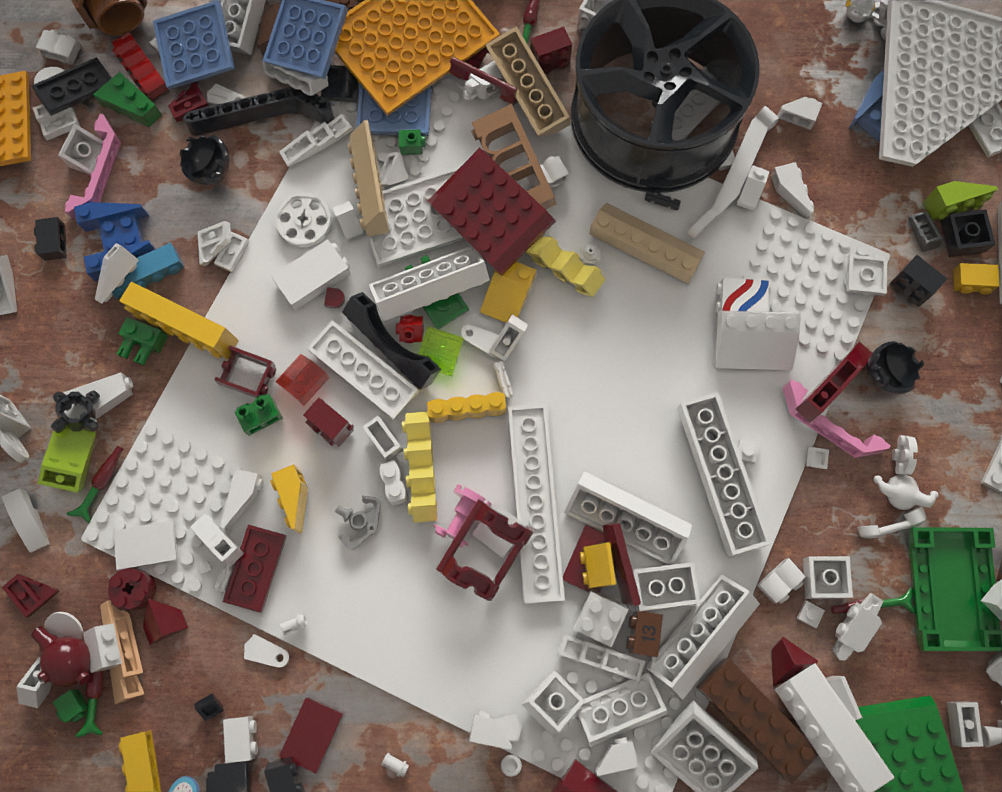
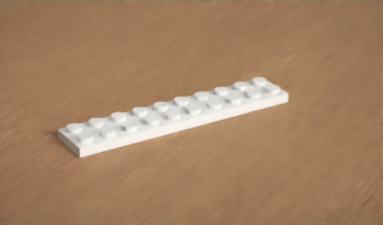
[508,404,565,604]

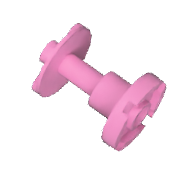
[433,484,492,548]

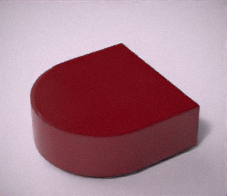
[324,287,345,308]

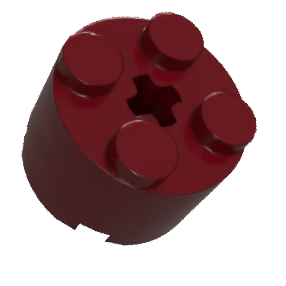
[108,568,156,610]

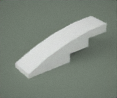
[279,114,354,167]
[557,634,645,682]

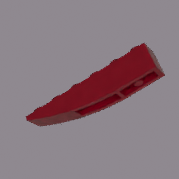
[795,341,872,423]

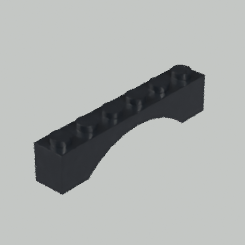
[342,292,442,390]

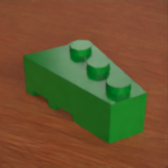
[93,72,162,127]

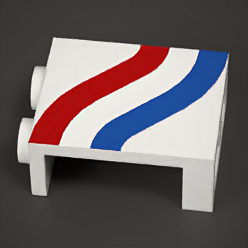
[716,277,769,313]

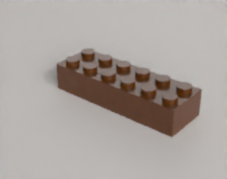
[696,658,818,784]

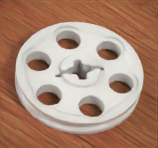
[275,193,332,247]

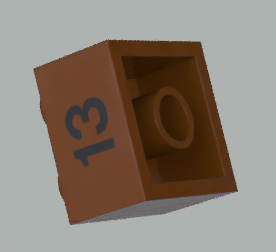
[626,611,663,657]

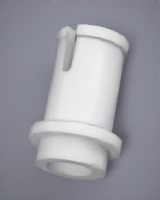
[280,614,308,635]
[381,753,409,777]

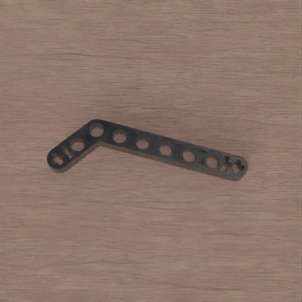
[183,87,335,135]

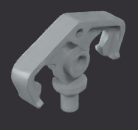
[335,495,381,550]

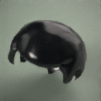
[180,135,230,185]
[867,341,925,395]

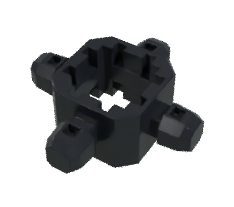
[51,390,100,433]

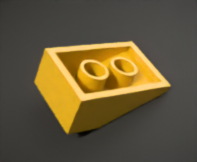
[480,262,537,323]

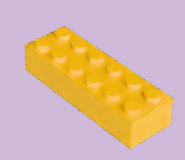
[119,282,239,360]

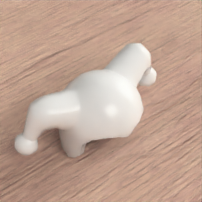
[873,475,939,510]

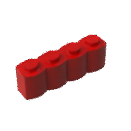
[111,32,169,100]

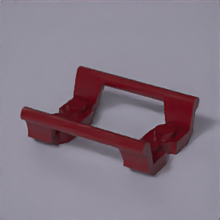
[449,47,518,106]
[436,499,534,601]

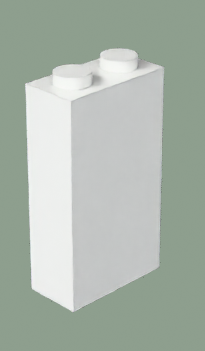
[271,239,351,311]

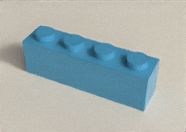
[112,242,185,299]

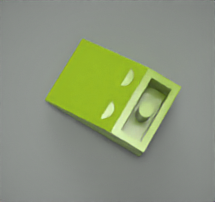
[923,181,998,221]
[37,426,96,493]

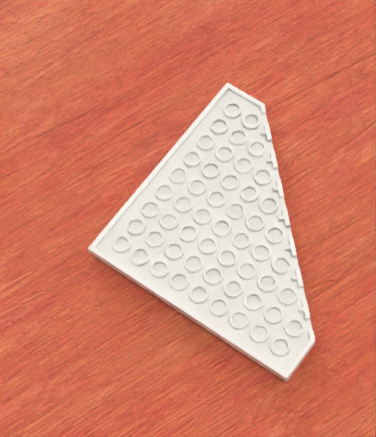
[879,0,1002,167]

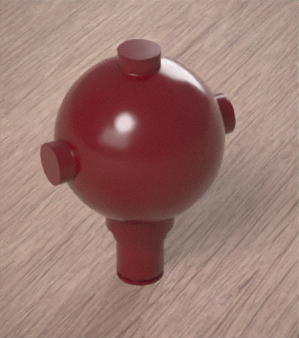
[31,626,91,687]

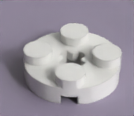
[892,435,918,475]

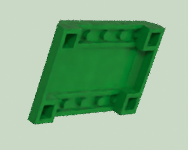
[908,527,1002,651]
[855,695,964,792]

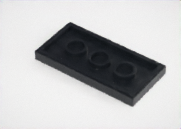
[31,57,111,116]

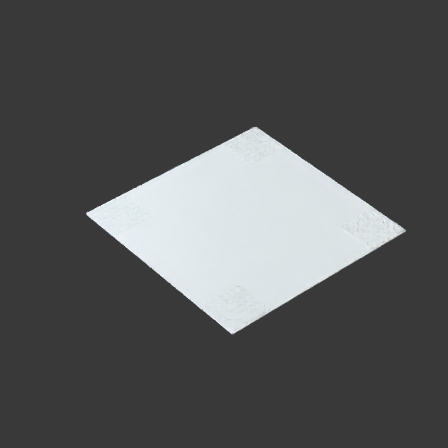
[81,73,890,792]

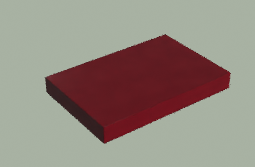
[563,525,607,593]
[279,697,344,774]

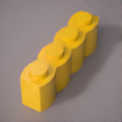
[427,392,506,423]

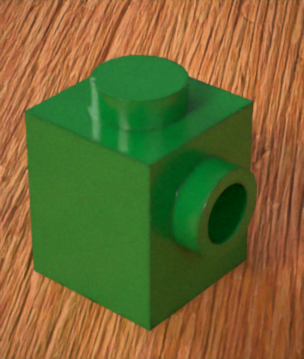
[399,129,426,155]
[52,689,88,724]

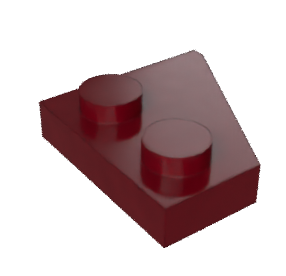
[168,81,209,122]
[2,574,60,618]

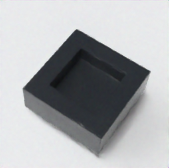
[194,693,224,721]

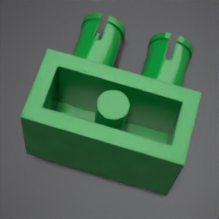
[116,317,168,366]
[234,394,283,436]

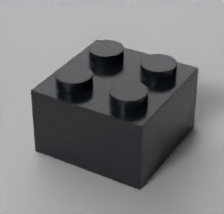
[941,209,996,257]
[889,255,947,307]

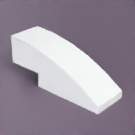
[2,488,50,553]

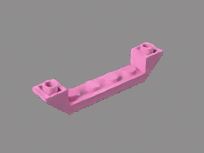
[65,114,121,219]
[782,379,891,458]

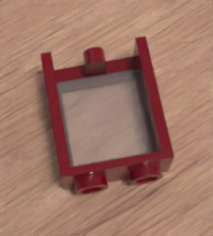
[214,345,276,398]

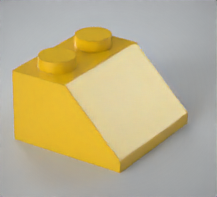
[580,542,616,589]

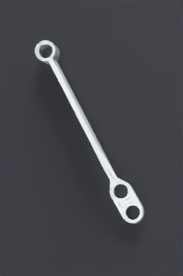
[687,106,779,240]

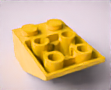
[270,464,308,534]

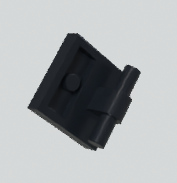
[321,65,360,103]

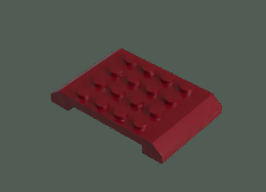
[428,147,556,276]

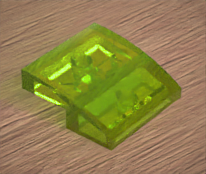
[419,326,464,377]

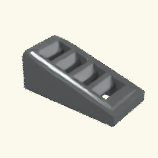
[909,211,943,252]

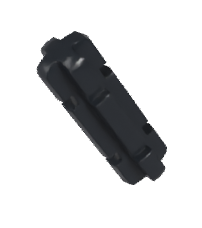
[644,190,681,211]

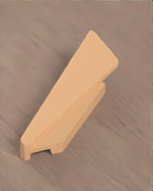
[100,600,144,704]

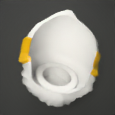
[845,0,876,23]

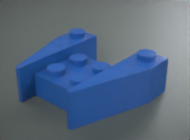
[74,202,156,282]

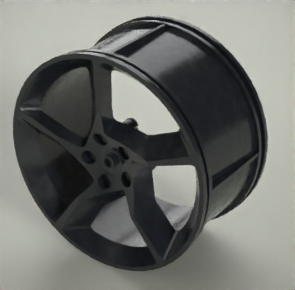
[571,0,759,193]

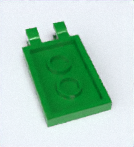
[405,255,469,330]

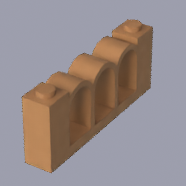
[471,104,557,209]

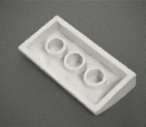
[576,672,667,747]

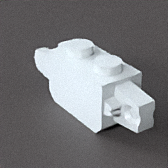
[463,61,506,100]
[832,593,883,661]

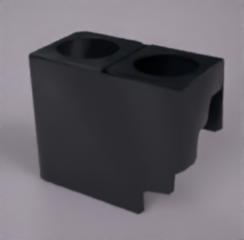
[206,760,252,792]

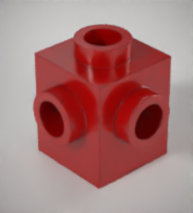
[396,314,424,343]

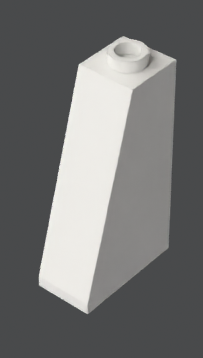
[63,373,133,420]

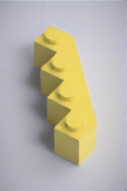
[526,236,606,297]
[402,411,437,523]

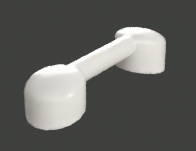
[857,506,927,539]

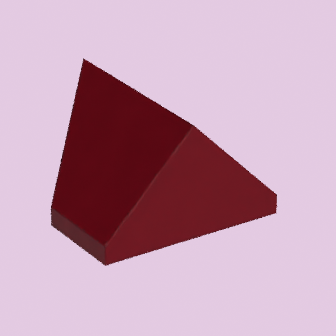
[143,598,188,645]
[771,637,818,686]

